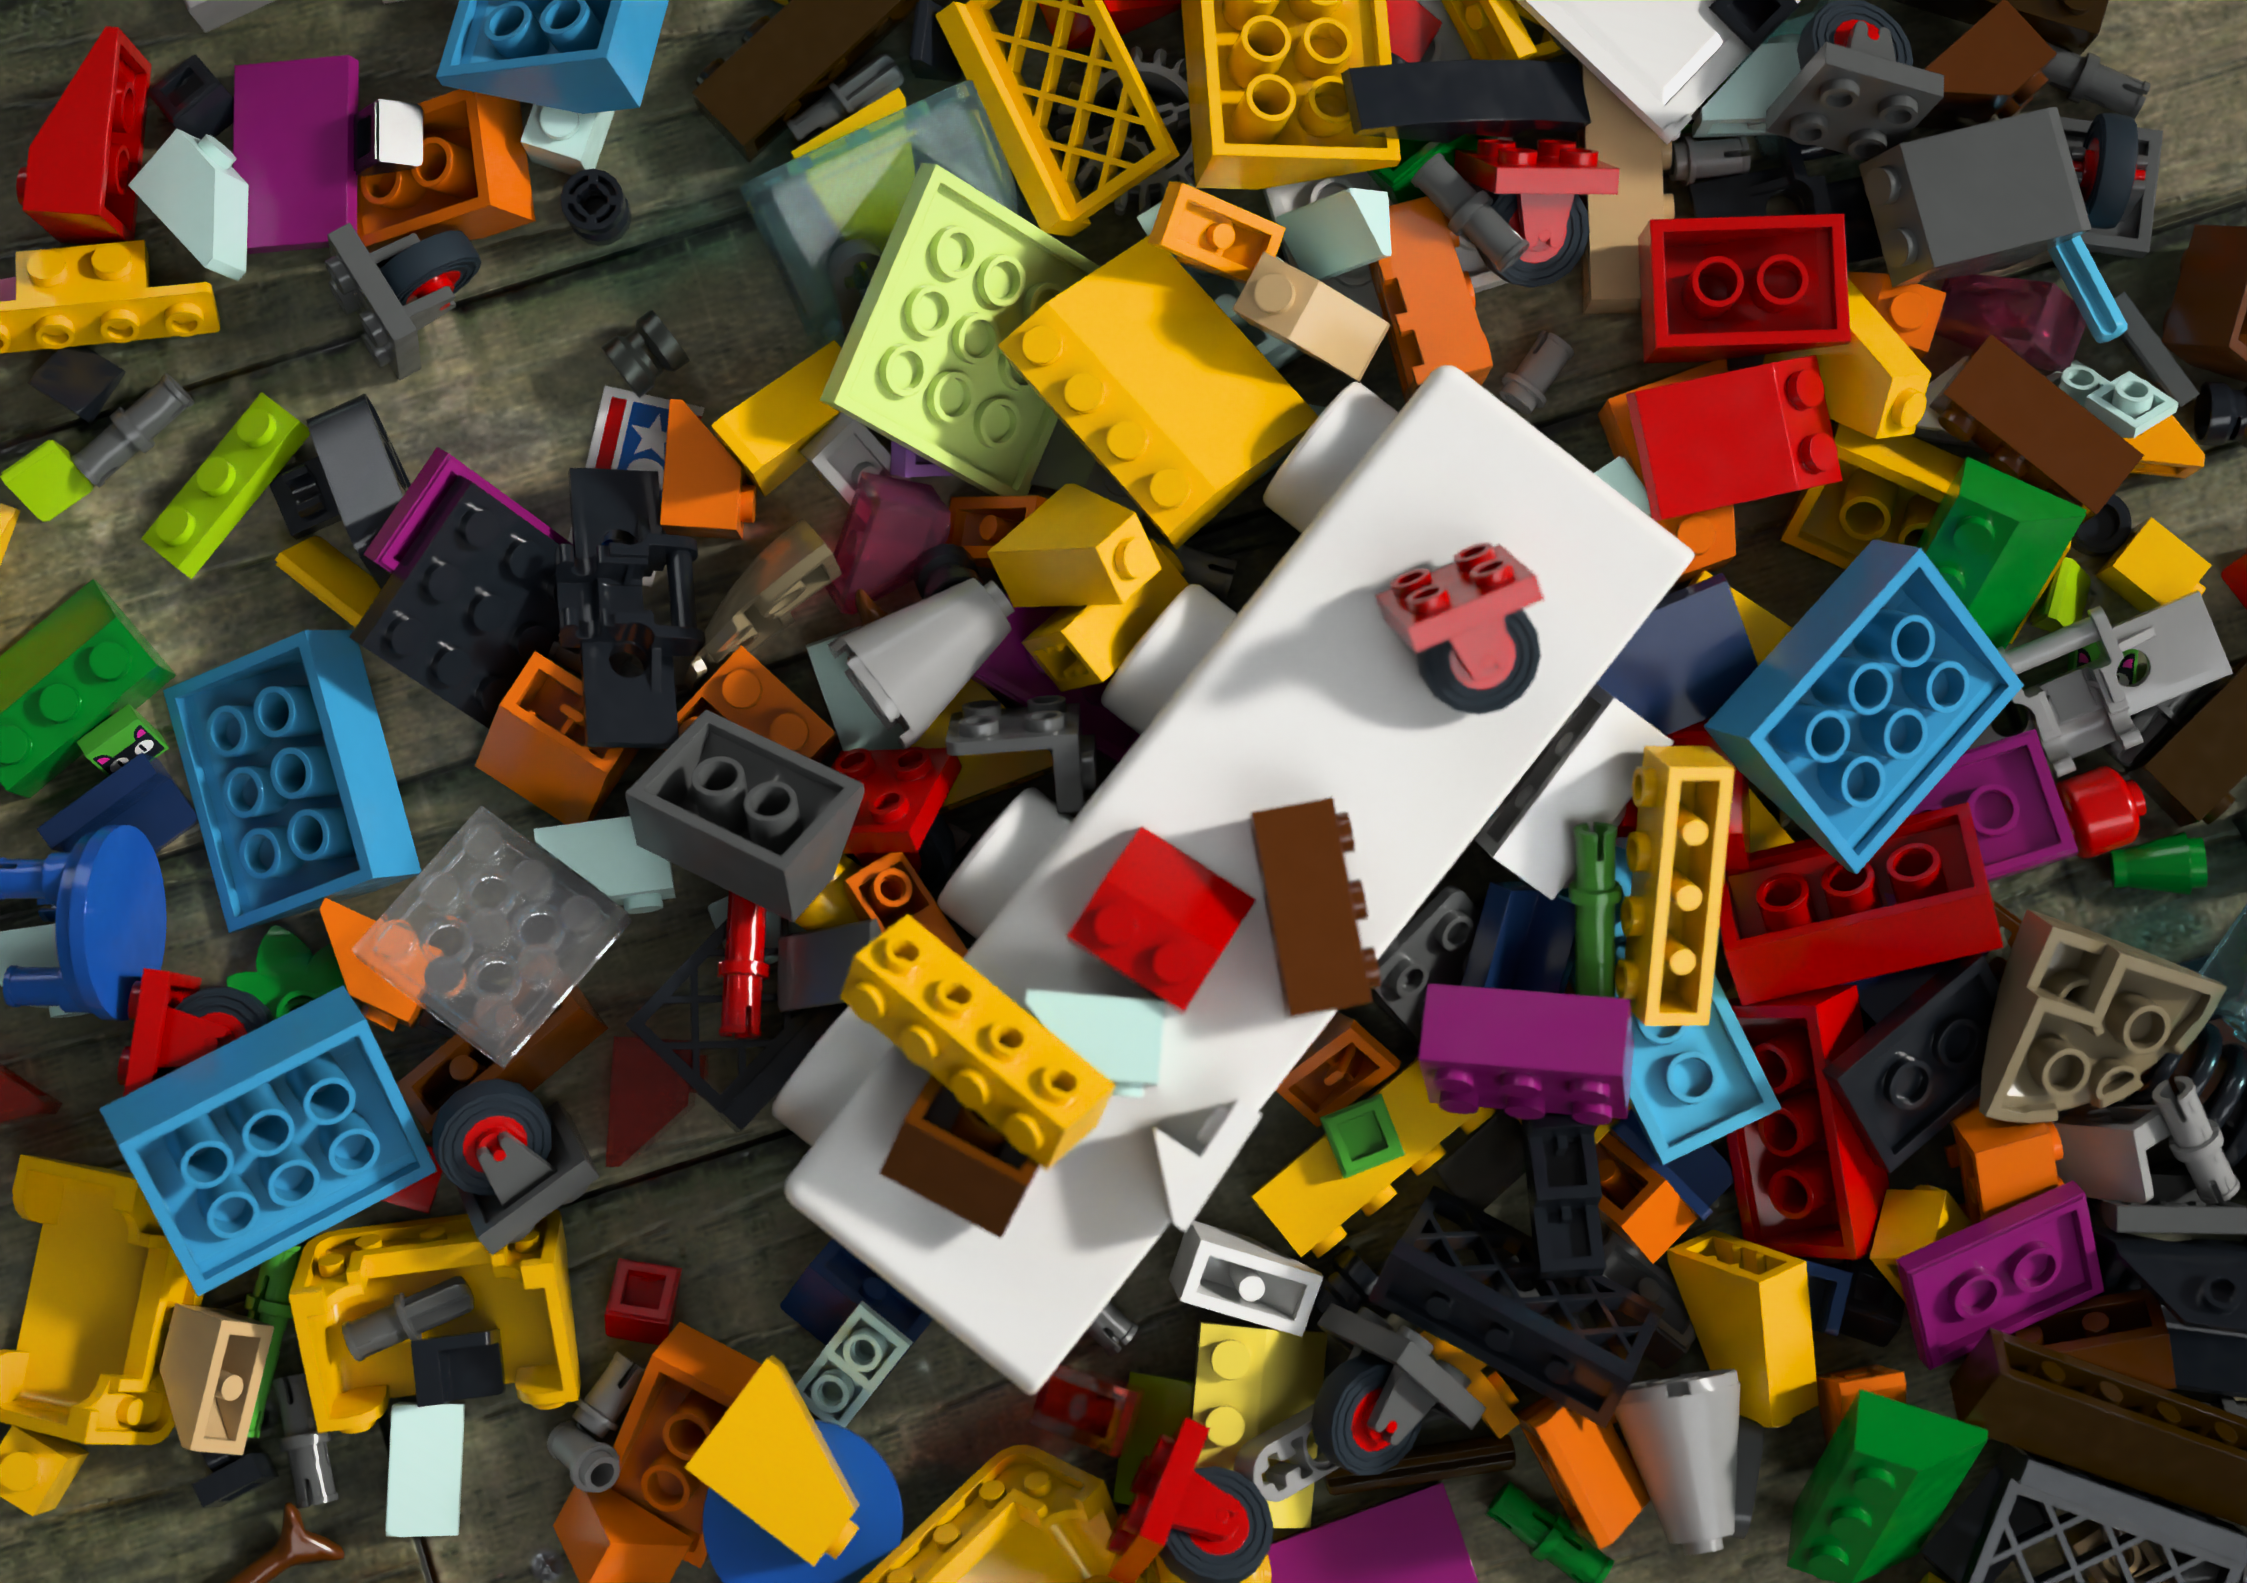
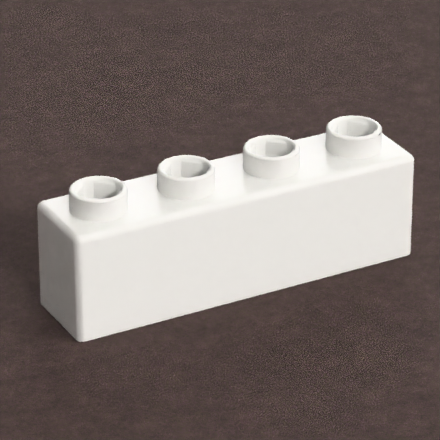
[772,365,1694,1395]

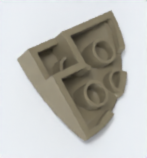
[684,519,842,695]
[1979,909,2227,1123]

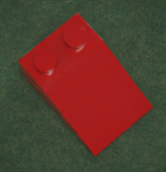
[16,26,152,244]
[1638,214,1851,363]
[1626,355,1843,521]

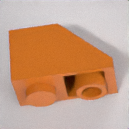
[843,853,968,958]

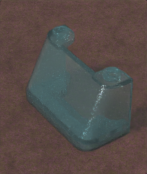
[740,80,1034,340]

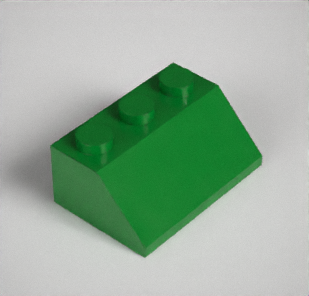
[1916,457,2086,650]
[0,579,176,799]
[1787,1389,1988,1583]

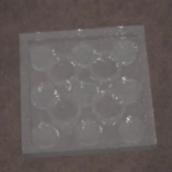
[352,805,632,1068]

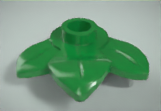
[226,925,348,1019]

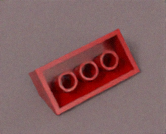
[1719,802,2004,1006]
[1726,985,1890,1260]

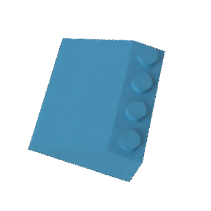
[436,0,669,114]
[1704,539,2024,874]
[163,630,422,933]
[100,985,437,1297]

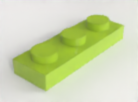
[141,392,310,579]

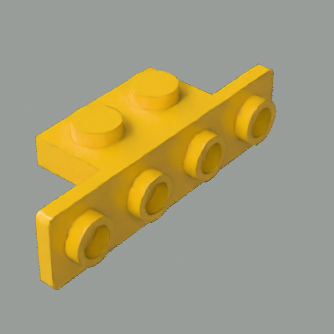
[0,240,220,354]

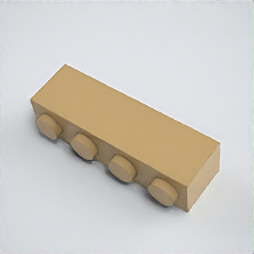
[1576,60,1675,314]

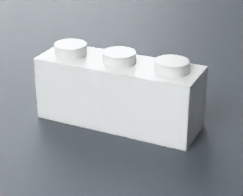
[1474,683,1673,901]

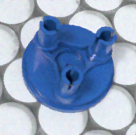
[0,825,167,1021]
[703,1419,903,1583]

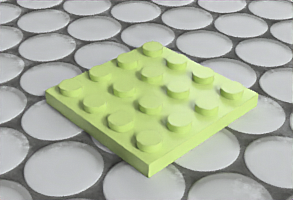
[820,163,1100,496]

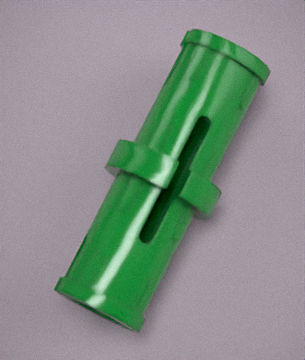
[1485,1480,1614,1583]

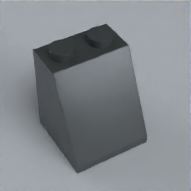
[1859,107,2092,287]

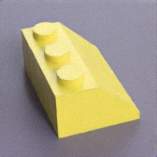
[1190,1320,1328,1528]

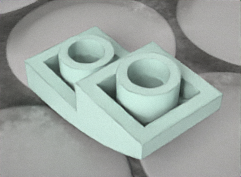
[2046,360,2179,438]
[806,625,910,751]
[796,1301,913,1427]

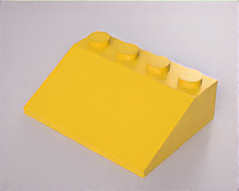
[1181,0,1401,190]
[998,234,1319,550]

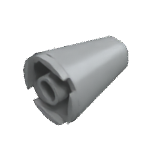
[828,578,1014,749]
[1614,1369,1740,1555]

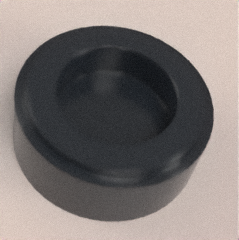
[2071,494,2132,557]

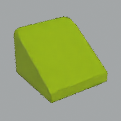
[0,440,93,522]
[2030,557,2091,632]

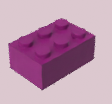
[1419,984,1634,1125]

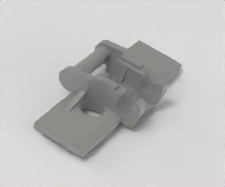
[1967,590,2233,778]

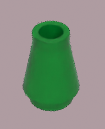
[2109,832,2208,895]

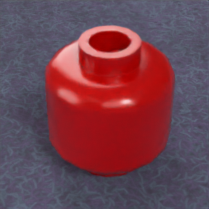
[2055,766,2147,859]

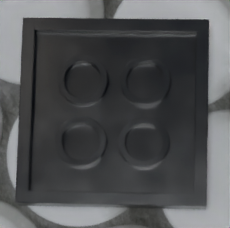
[349,475,560,729]

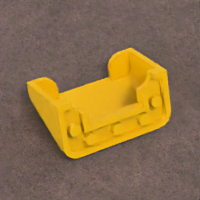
[0,1154,204,1445]
[288,1209,581,1434]
[859,1445,1144,1583]

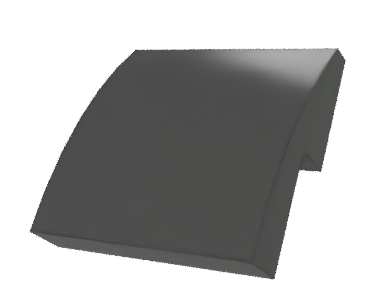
[2089,1169,2247,1234]

